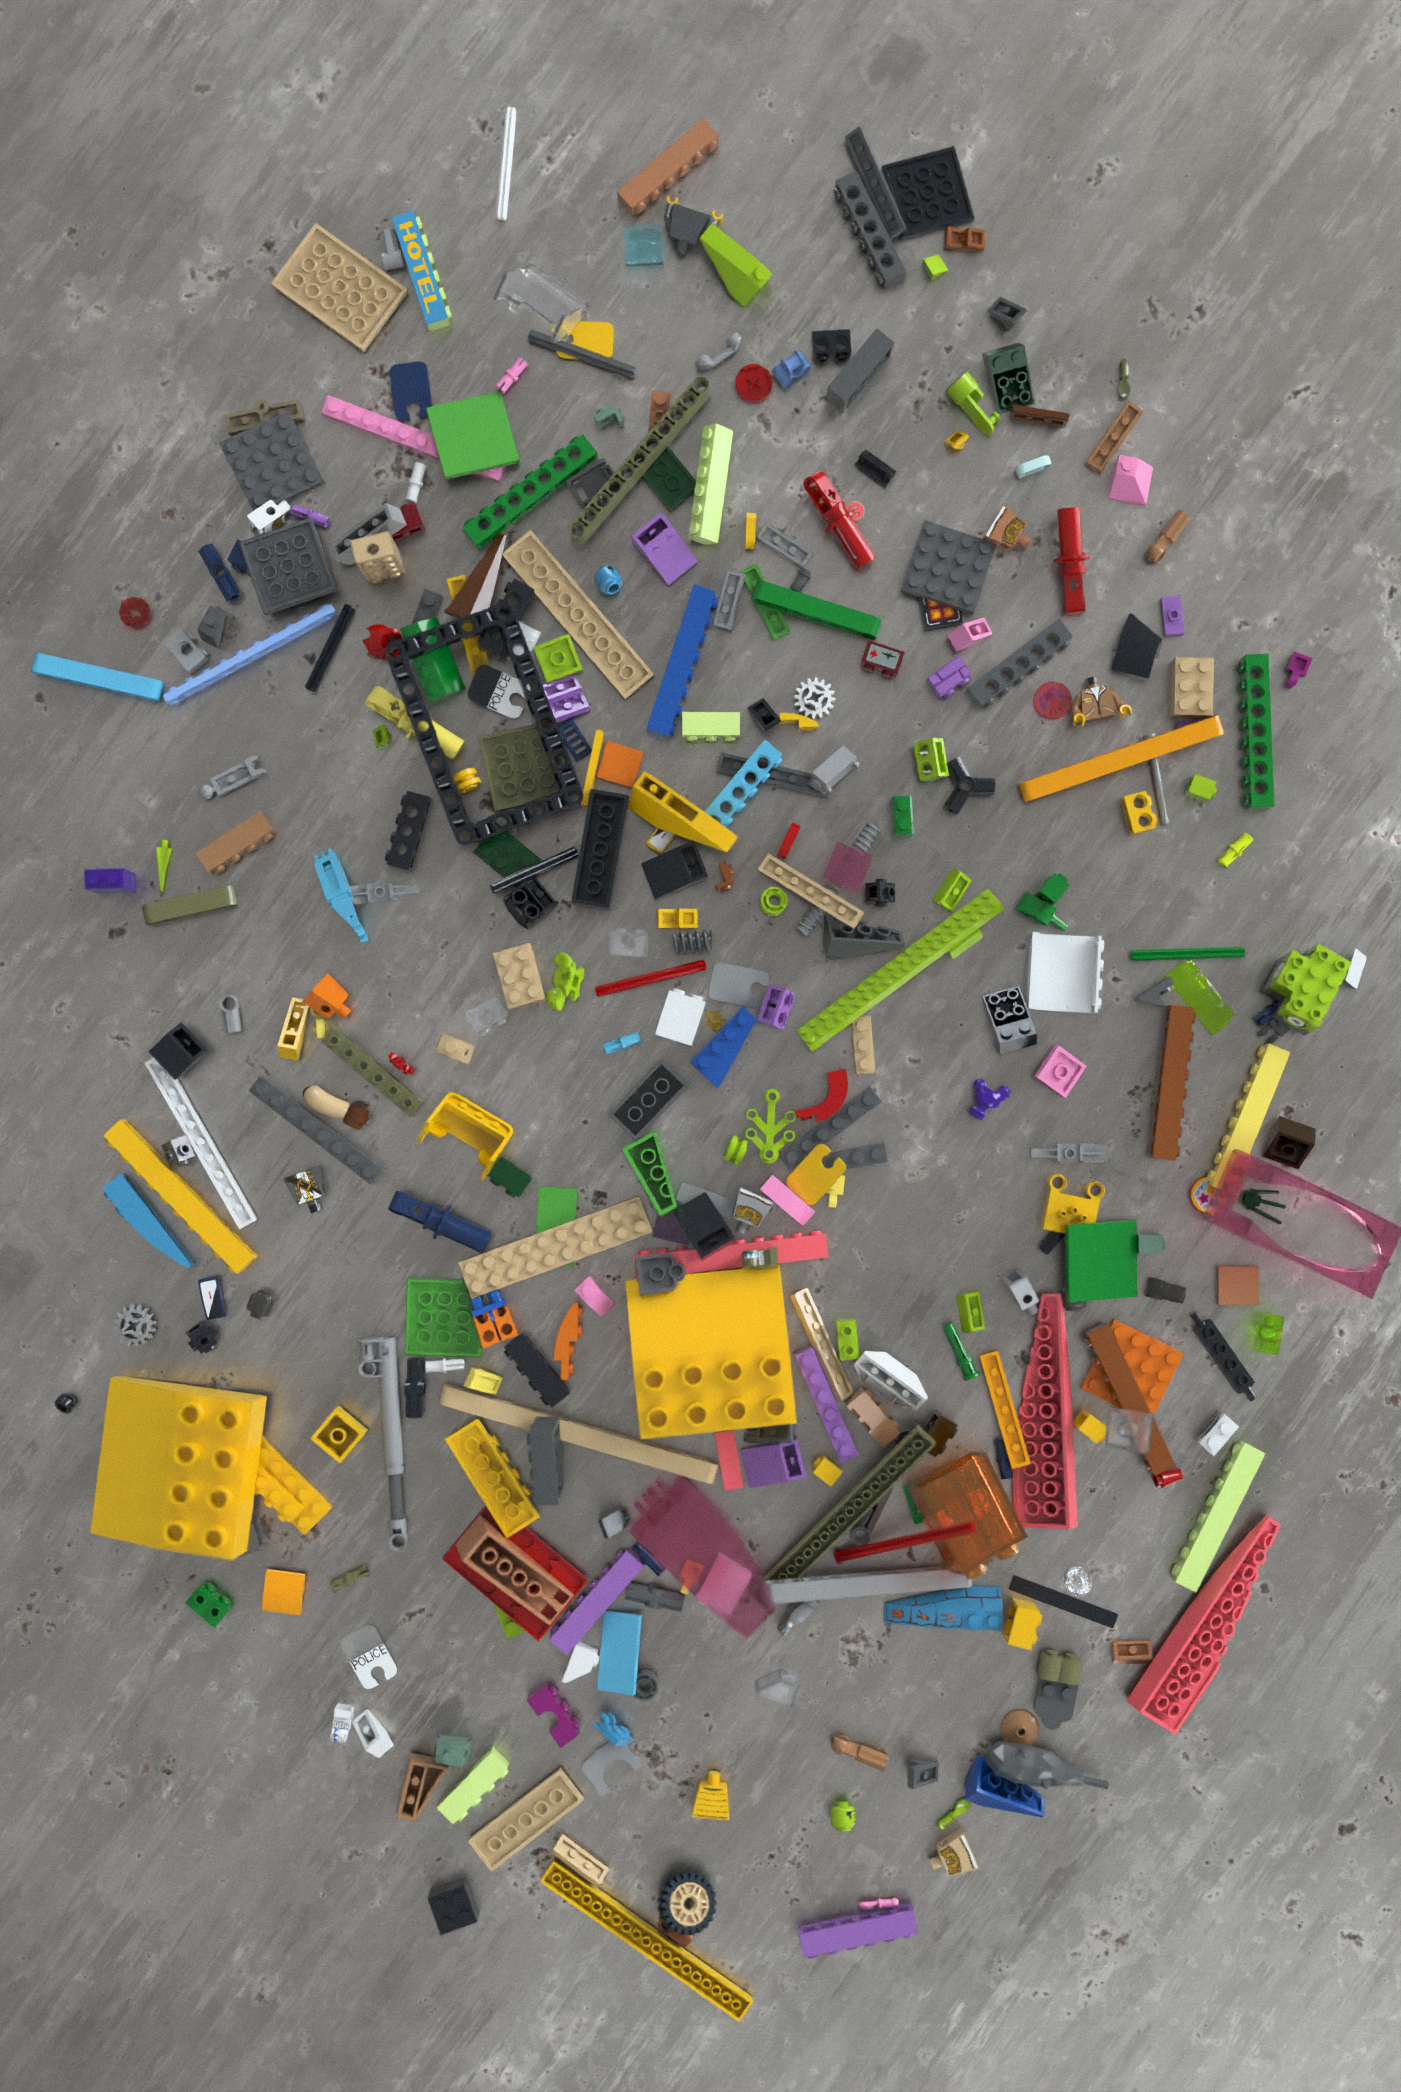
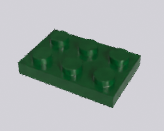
[637,446,696,511]
[473,823,542,888]

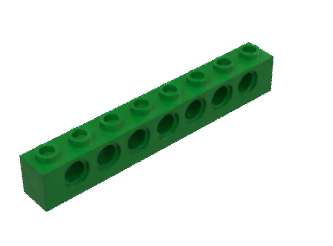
[462,434,598,550]
[1238,654,1274,810]

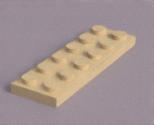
[468,1767,584,1872]

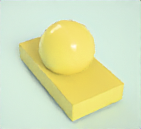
[464,1368,503,1395]

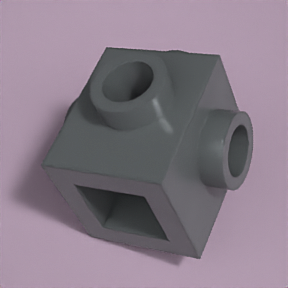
[161,1135,195,1167]

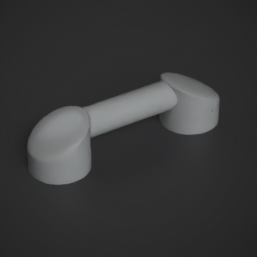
[695,333,742,370]

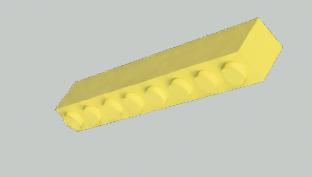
[1207,1043,1291,1195]

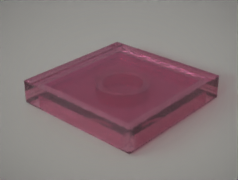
[823,842,873,892]

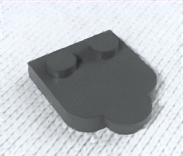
[635,1253,686,1296]
[1034,1678,1079,1730]

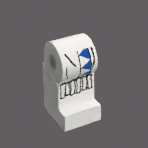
[331,1703,355,1744]

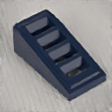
[558,718,592,761]

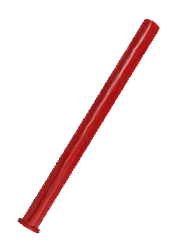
[834,1521,976,1564]

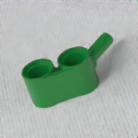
[1016,892,1068,931]

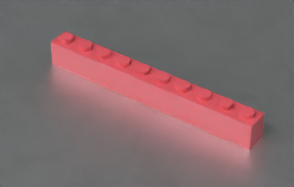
[634,1230,828,1279]

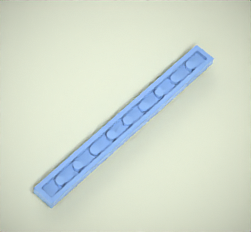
[163,604,338,705]

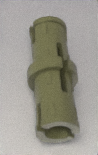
[329,1565,370,1593]

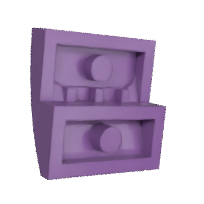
[543,674,590,722]

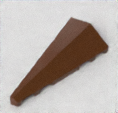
[444,534,507,619]

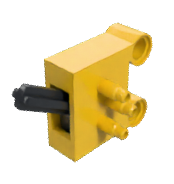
[1039,1174,1105,1255]

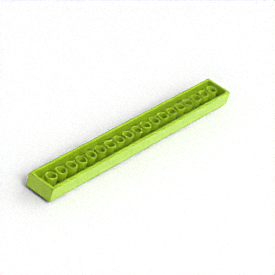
[796,888,1004,1052]

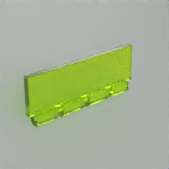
[1165,960,1235,1036]

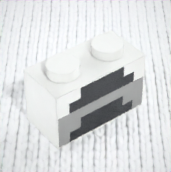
[1194,1411,1239,1456]

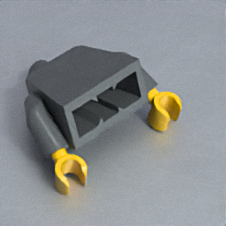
[664,196,723,254]

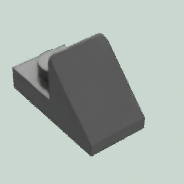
[987,297,1027,332]
[1134,977,1174,1008]
[907,1760,939,1789]

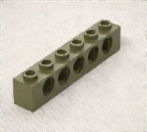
[321,1027,424,1117]

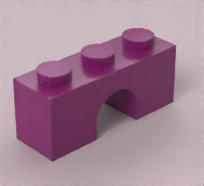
[527,1682,581,1748]

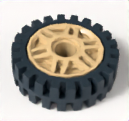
[657,1873,717,1935]

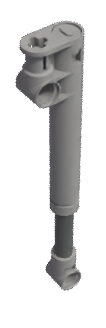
[357,1337,409,1552]

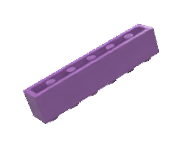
[794,1345,858,1463]
[549,1548,644,1655]
[798,1903,918,1958]

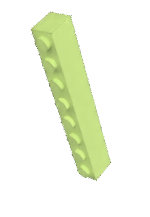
[1171,1440,1265,1592]

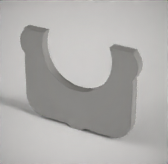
[582,1741,642,1797]

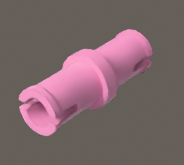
[495,357,528,394]

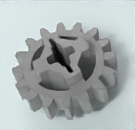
[113,1304,157,1347]

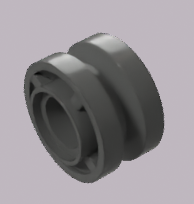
[634,1669,658,1701]

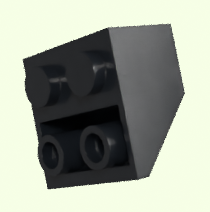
[149,1022,208,1080]

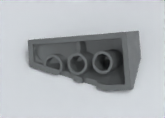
[823,914,905,958]

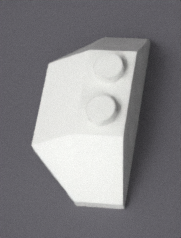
[854,1351,928,1411]

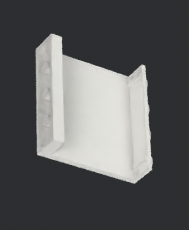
[1026,932,1104,1013]

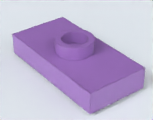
[1160,595,1185,636]

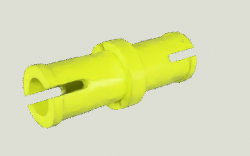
[1218,832,1253,868]

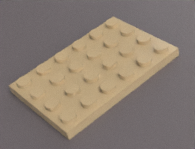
[271,223,409,352]

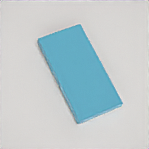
[597,1610,642,1696]

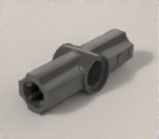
[625,1582,685,1612]

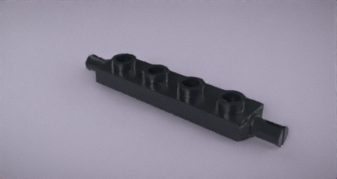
[1190,1311,1257,1401]

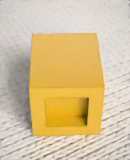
[812,1454,843,1487]

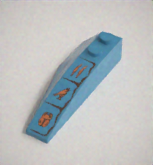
[884,1586,1003,1631]

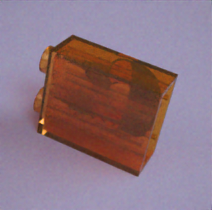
[908,1451,1028,1579]

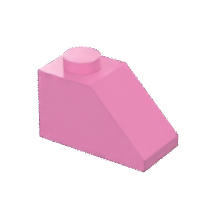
[947,618,993,651]
[575,1275,616,1317]

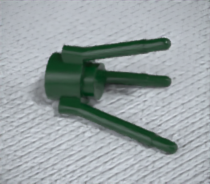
[1242,1188,1286,1224]

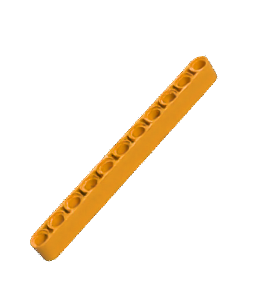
[1019,715,1224,802]

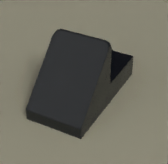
[747,698,781,733]

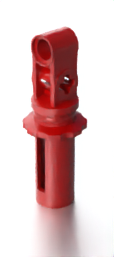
[803,471,876,570]
[1054,507,1090,615]

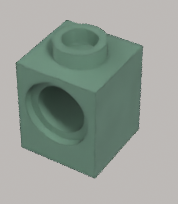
[1137,1233,1165,1254]

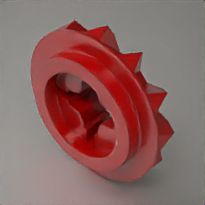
[388,1053,415,1075]

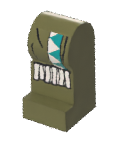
[742,1247,778,1270]

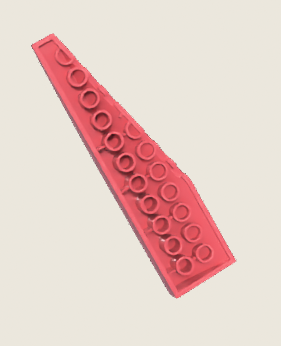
[1126,1515,1281,1735]

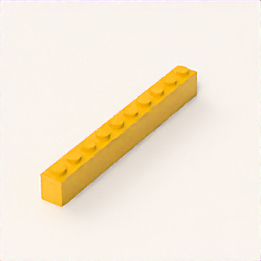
[103,1119,258,1274]

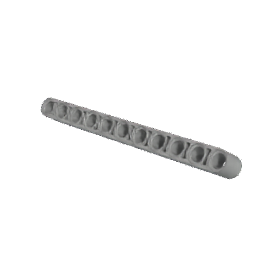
[764,1565,972,1604]

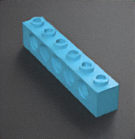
[705,740,783,828]

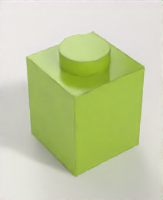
[1185,774,1217,802]

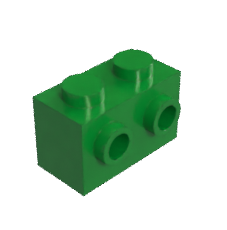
[185,1581,233,1628]

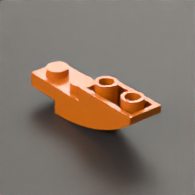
[554,1301,583,1380]

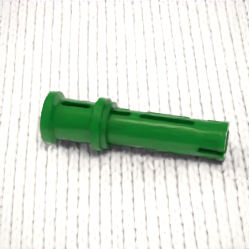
[942,1322,980,1381]

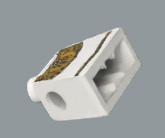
[247,500,291,536]

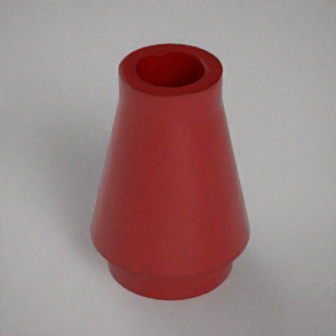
[1152,1468,1183,1488]

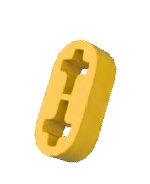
[745,513,756,549]

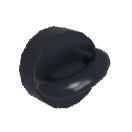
[54,1393,77,1414]

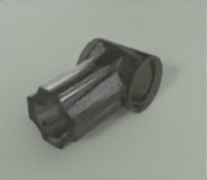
[1145,1277,1186,1304]

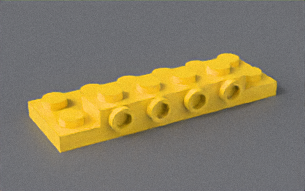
[445,1418,540,1538]
[255,1436,333,1535]

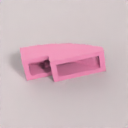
[760,1175,815,1226]

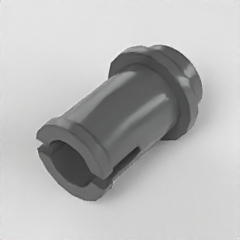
[790,567,811,593]

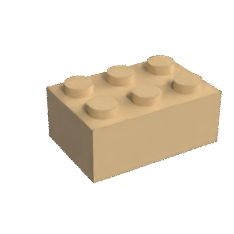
[1169,657,1214,719]
[493,943,546,1010]

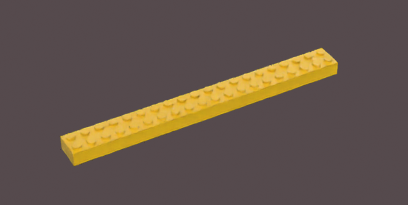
[540,1858,753,2022]

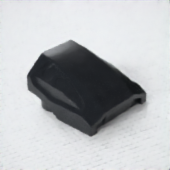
[503,876,559,929]

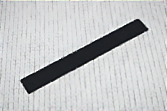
[1009,1575,1118,1628]

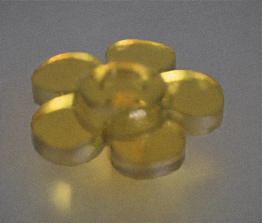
[705,1011,726,1032]

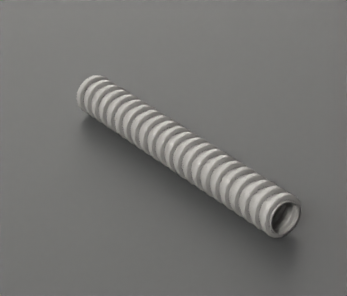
[795,822,881,937]

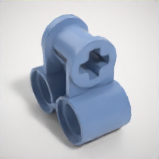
[772,350,812,387]

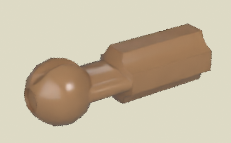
[1146,510,1191,563]
[831,1735,889,1772]

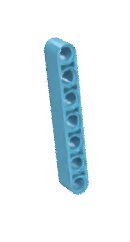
[31,653,164,701]

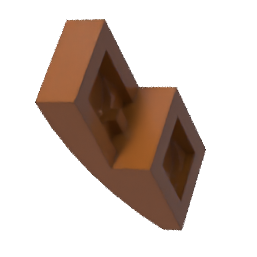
[944,226,986,251]

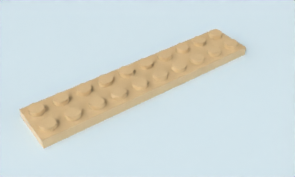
[502,530,654,700]
[458,1196,653,1299]

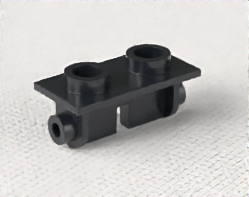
[855,449,896,487]

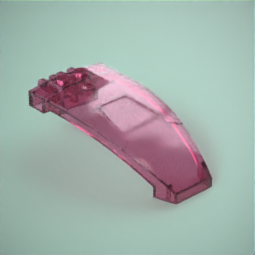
[629,1476,776,1638]

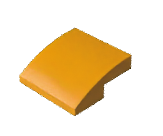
[262,1569,305,1615]

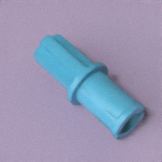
[603,1031,642,1054]

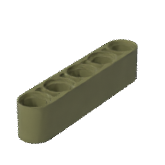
[142,886,238,925]

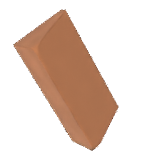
[1112,1640,1153,1664]

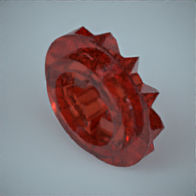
[119,597,151,628]

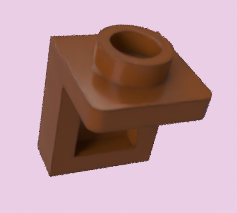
[715,861,735,892]

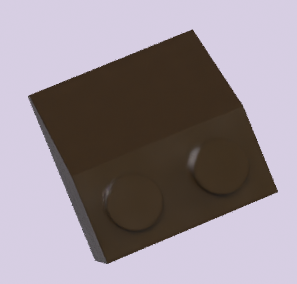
[1262,1116,1316,1169]
[923,1410,958,1457]

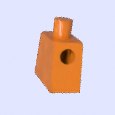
[303,973,351,1019]

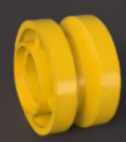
[453,768,481,793]

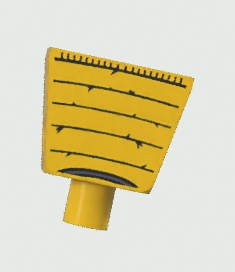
[692,1771,729,1820]

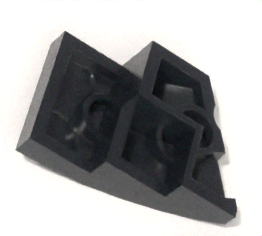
[1111,613,1163,679]

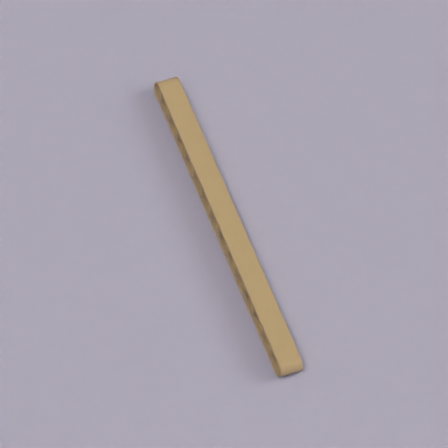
[438,1384,719,1484]

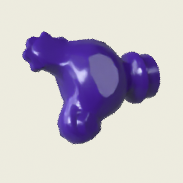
[969,1079,1011,1121]

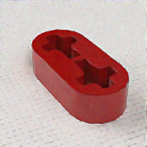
[777,822,801,859]

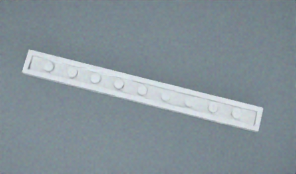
[145,1058,258,1230]

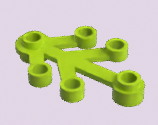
[745,1089,796,1164]

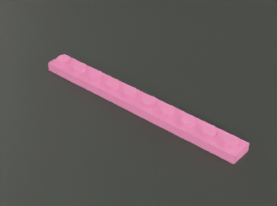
[321,395,505,482]

